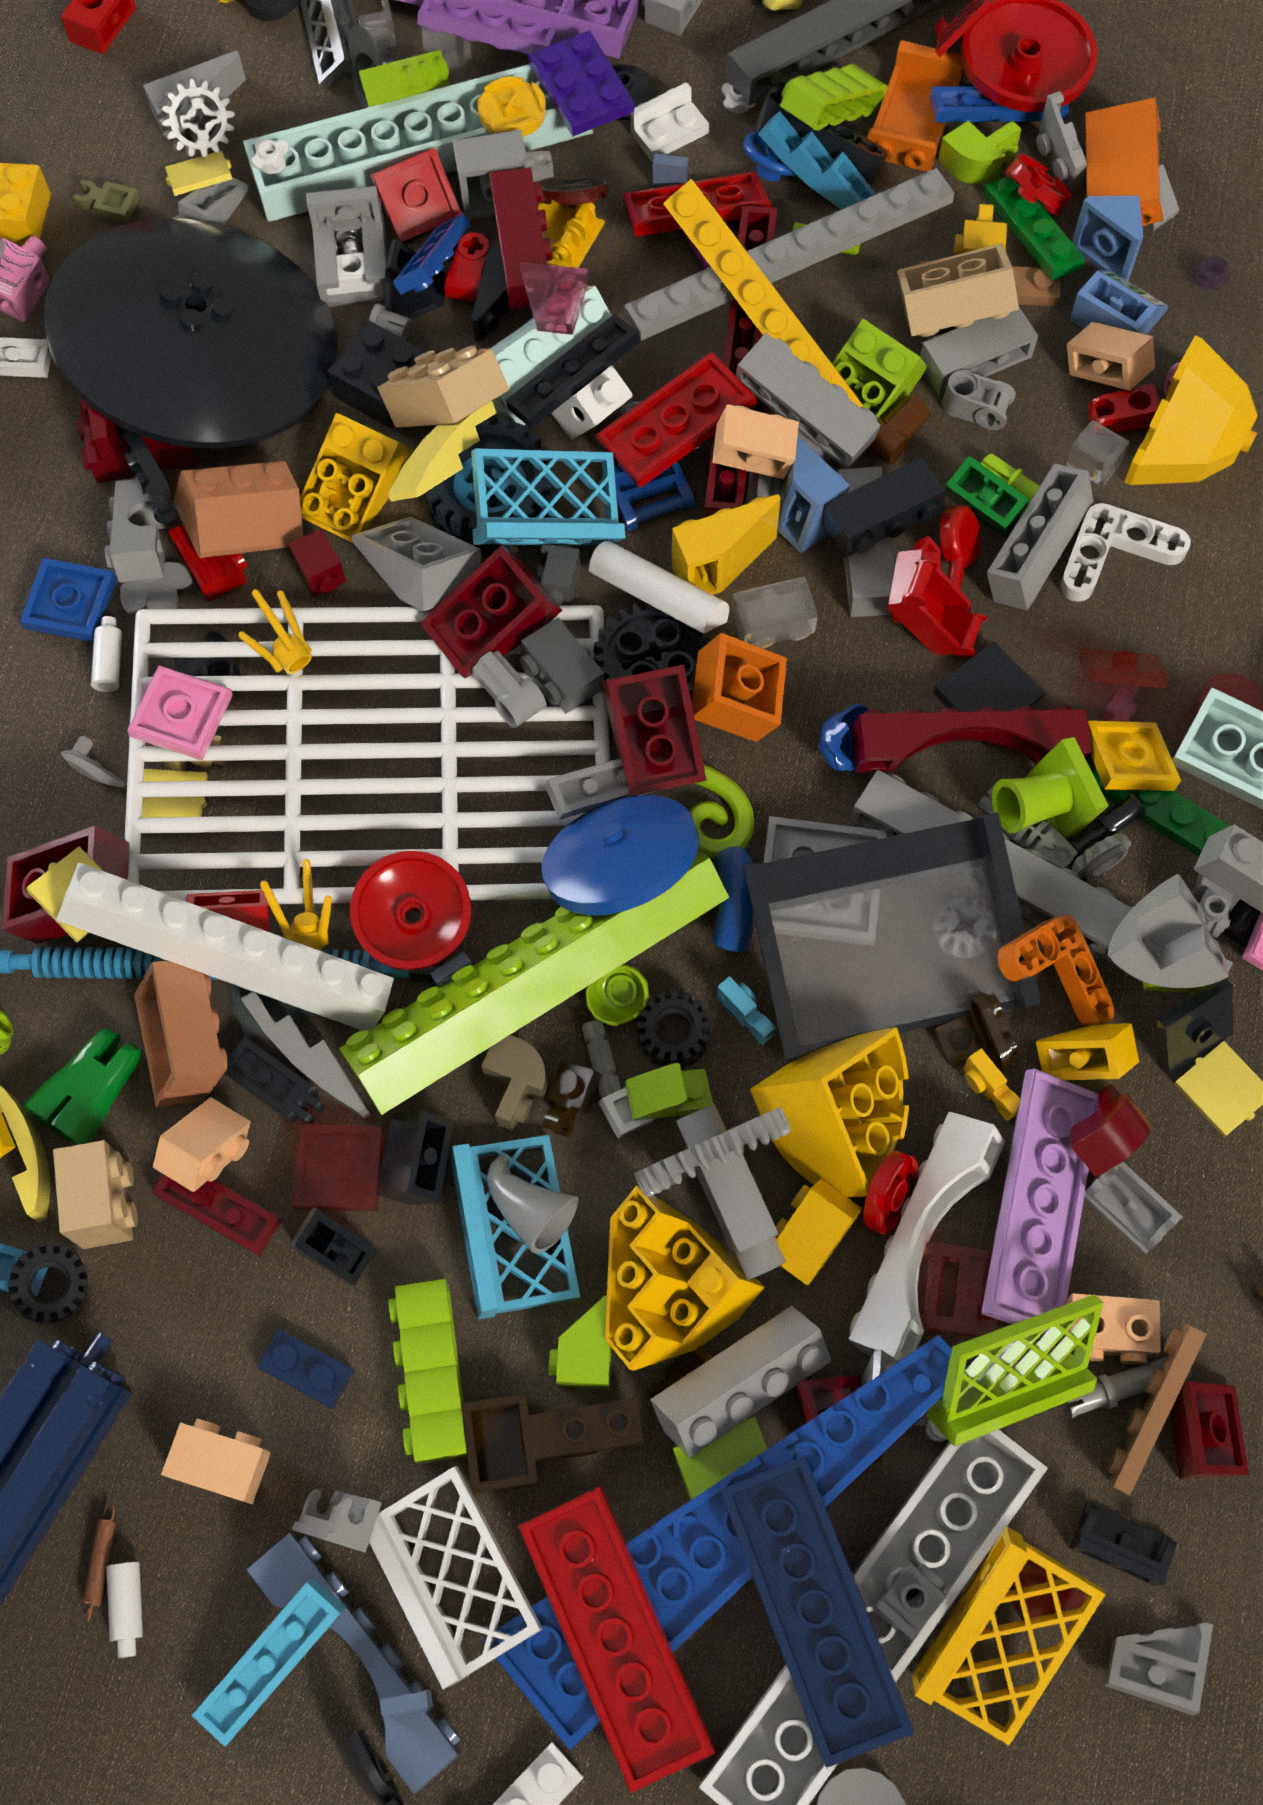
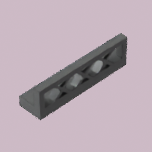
[300,0,358,88]

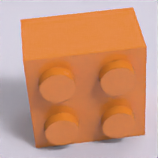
[692,633,787,742]

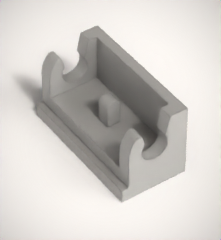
[1084,1162,1183,1255]
[292,1489,382,1553]

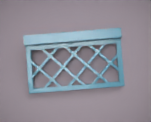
[471,448,625,545]
[450,1135,580,1320]

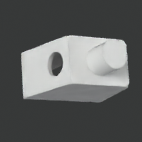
[551,366,633,440]

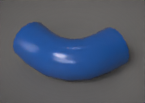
[711,846,755,952]

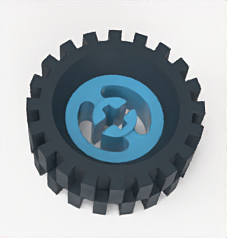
[426,418,556,558]

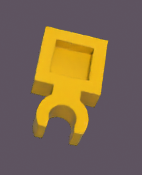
[963,1048,1021,1122]

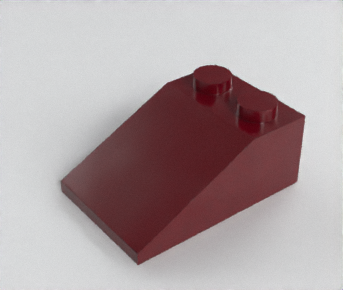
[420,545,563,679]
[602,665,707,796]

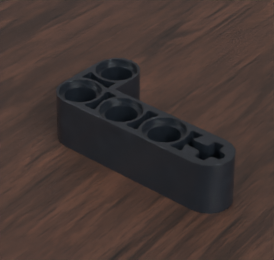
[755,82,887,187]

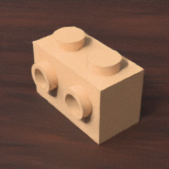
[1067,322,1155,391]
[712,404,799,479]
[153,1097,251,1192]
[1064,1294,1160,1365]
[161,1418,271,1505]

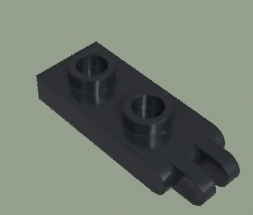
[224,1037,326,1127]

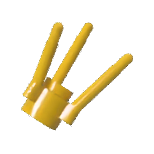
[238,589,312,674]
[260,859,332,951]

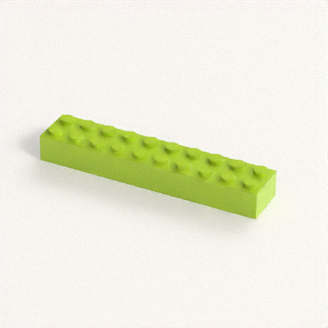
[339,851,729,1115]

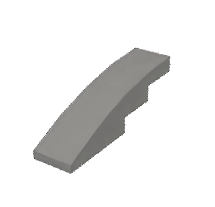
[174,177,248,225]
[241,991,371,1120]

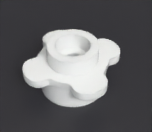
[722,83,757,114]
[251,139,289,174]

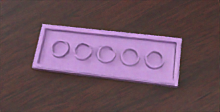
[981,1068,1098,1335]

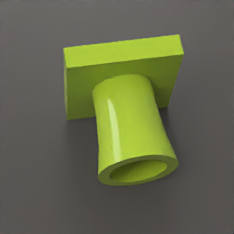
[992,737,1108,840]

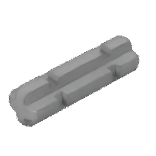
[582,1020,621,1098]

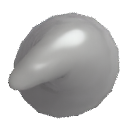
[487,1154,579,1254]

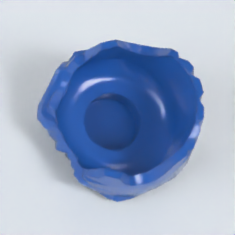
[818,703,871,771]

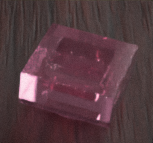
[1100,680,1140,722]

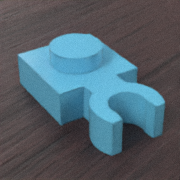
[717,976,776,1046]

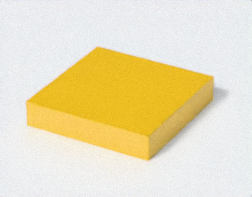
[1088,721,1181,791]

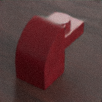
[1071,1084,1152,1178]

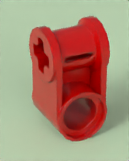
[445,232,489,303]

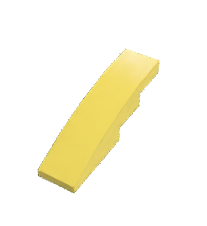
[388,401,496,502]

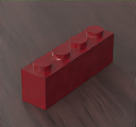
[489,167,557,310]

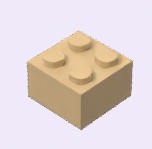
[53,1140,138,1249]

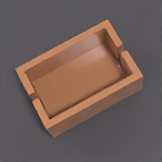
[134,961,227,1107]

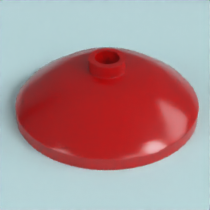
[350,851,472,970]

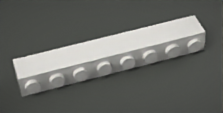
[56,862,394,1031]

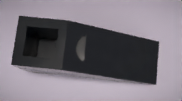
[472,242,510,343]

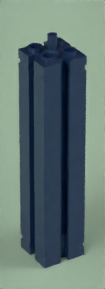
[0,1332,133,1606]

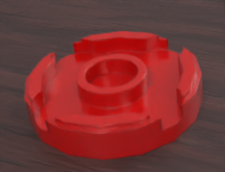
[864,1151,919,1235]

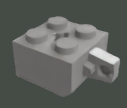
[452,130,554,221]

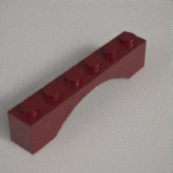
[851,705,1092,772]

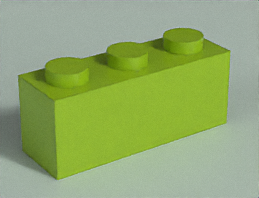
[359,50,450,107]

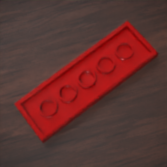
[518,1486,716,1794]

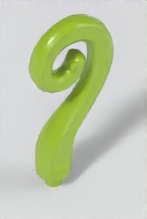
[689,763,755,859]

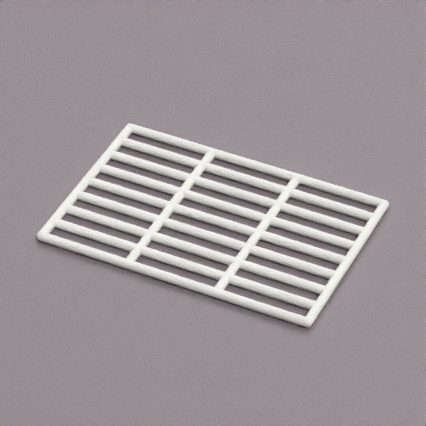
[124,605,611,904]

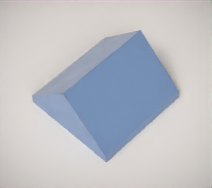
[1072,196,1143,281]

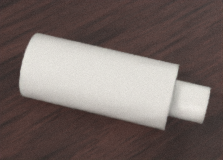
[91,616,122,692]
[106,1562,143,1658]

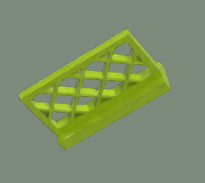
[927,1294,1103,1447]

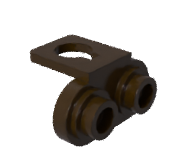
[934,990,1018,1070]

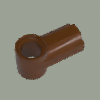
[867,394,931,465]

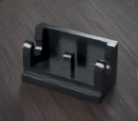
[1070,1501,1176,1586]

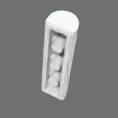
[589,540,729,634]

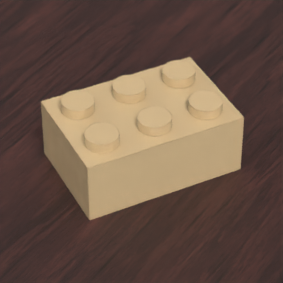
[897,243,1019,337]
[377,345,510,428]

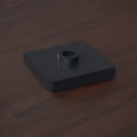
[1156,978,1233,1076]

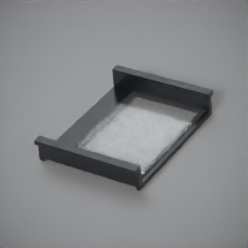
[743,812,1041,1059]

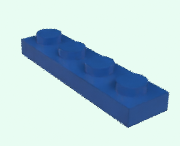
[929,87,1069,123]
[393,212,471,294]

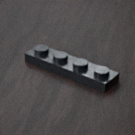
[505,314,641,429]

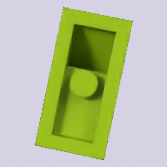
[625,1063,713,1121]

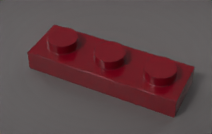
[152,1175,282,1257]

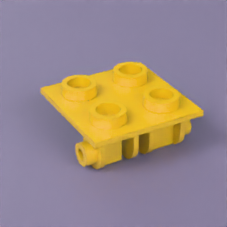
[538,197,605,274]

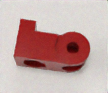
[1087,383,1160,438]

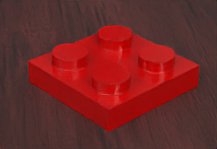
[370,148,461,242]

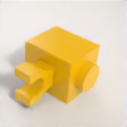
[953,204,1007,256]

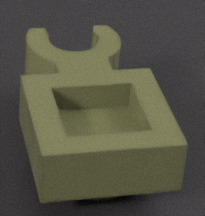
[73,180,140,224]

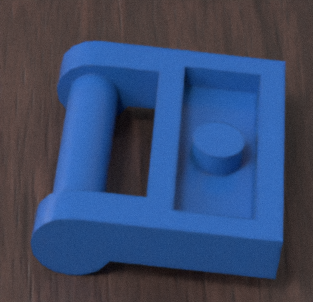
[614,461,696,532]

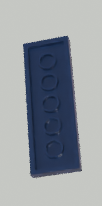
[720,1455,915,1768]

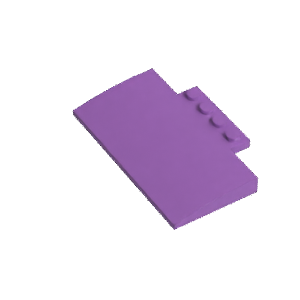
[398,0,641,59]

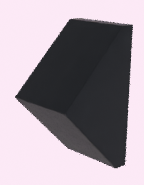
[290,1207,377,1286]

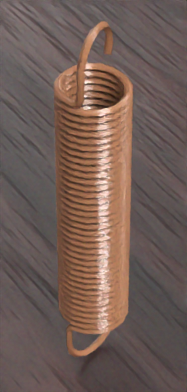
[82,1503,117,1623]

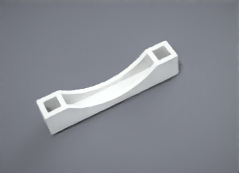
[849,1111,1005,1362]

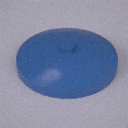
[542,795,699,915]

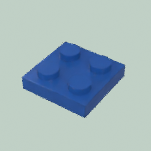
[19,558,117,642]

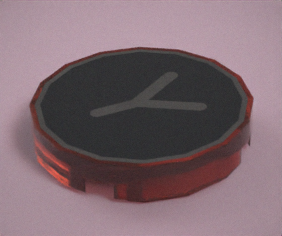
[541,178,608,205]

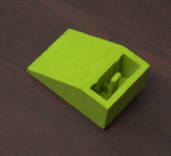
[832,319,928,420]

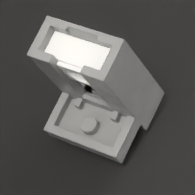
[306,186,388,307]

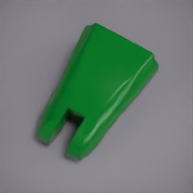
[21,1027,142,1146]

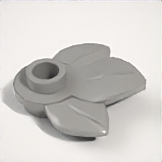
[120,562,192,614]

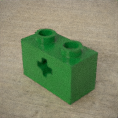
[946,455,1029,538]

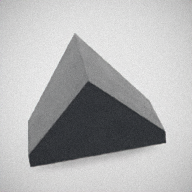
[385,239,447,320]

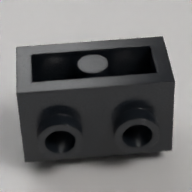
[376,1110,454,1205]

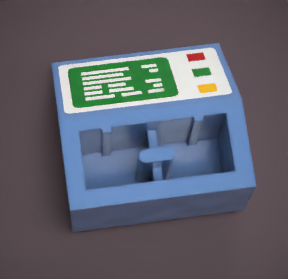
[1069,270,1169,335]
[777,437,850,553]

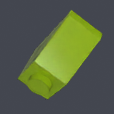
[549,1296,612,1390]

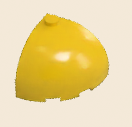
[750,1027,909,1197]

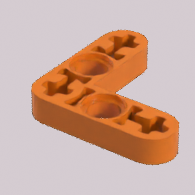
[998,914,1114,1027]

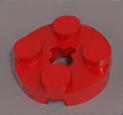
[1005,154,1072,216]

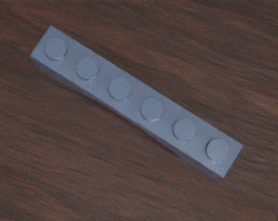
[247,1533,462,1794]

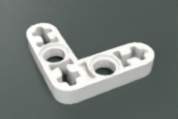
[1060,503,1191,602]

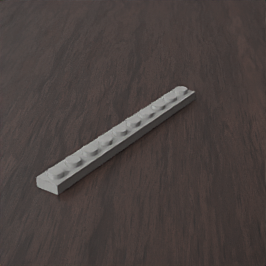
[624,168,955,341]

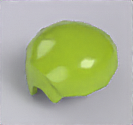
[585,963,649,1026]

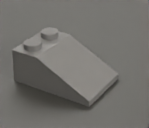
[352,516,481,612]

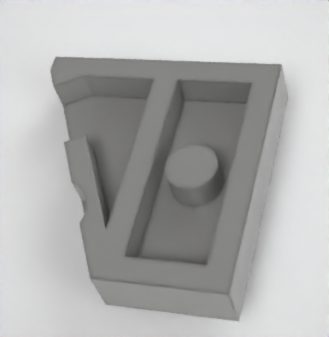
[1036,91,1087,191]
[1104,1622,1213,1716]

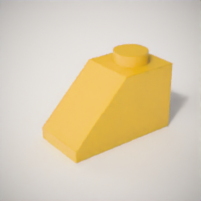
[1036,1023,1139,1080]

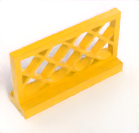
[912,1526,1106,1745]

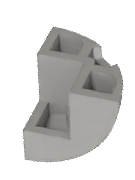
[1108,874,1229,988]

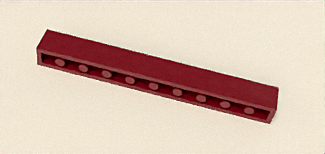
[704,205,777,518]

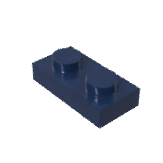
[257,1329,354,1410]

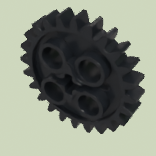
[593,603,712,700]

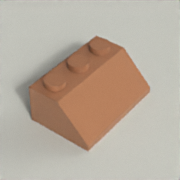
[173,461,304,558]

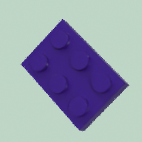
[528,30,634,137]

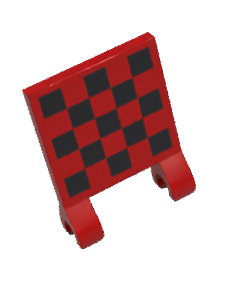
[933,0,992,57]

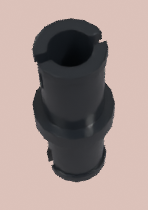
[1067,793,1146,857]

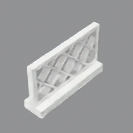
[369,1466,543,1689]

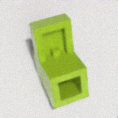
[938,121,1021,185]

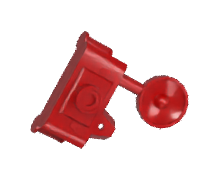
[888,505,987,658]

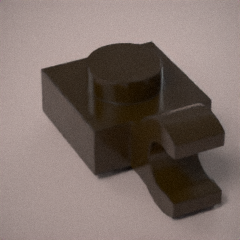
[543,1061,602,1138]

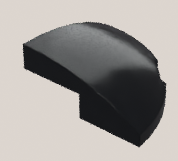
[336,1730,405,1805]

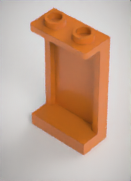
[867,40,964,172]
[1086,97,1164,226]

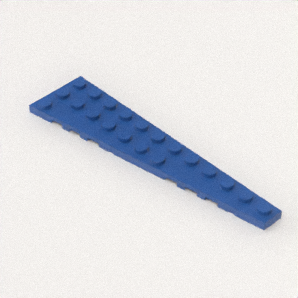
[481,1335,968,1750]

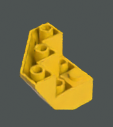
[605,1185,765,1370]

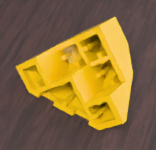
[1124,335,1258,485]

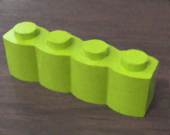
[780,64,888,131]
[389,1279,467,1464]

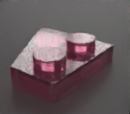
[520,262,590,335]

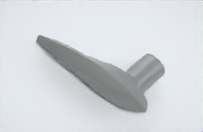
[61,736,126,788]

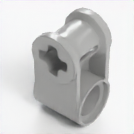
[942,370,1016,430]

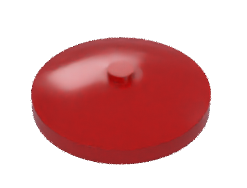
[960,0,1098,112]

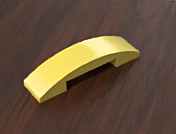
[0,1085,51,1223]

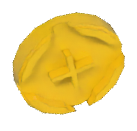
[477,76,546,137]

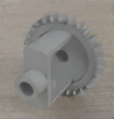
[634,1104,790,1280]

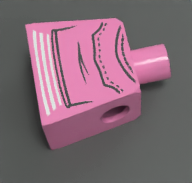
[0,236,49,323]

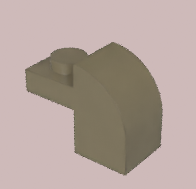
[481,1035,547,1132]

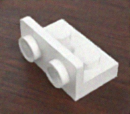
[630,83,709,162]

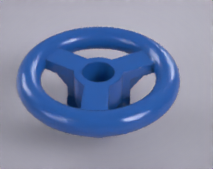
[743,132,796,181]

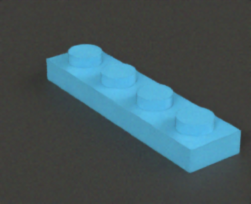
[192,1576,345,1747]

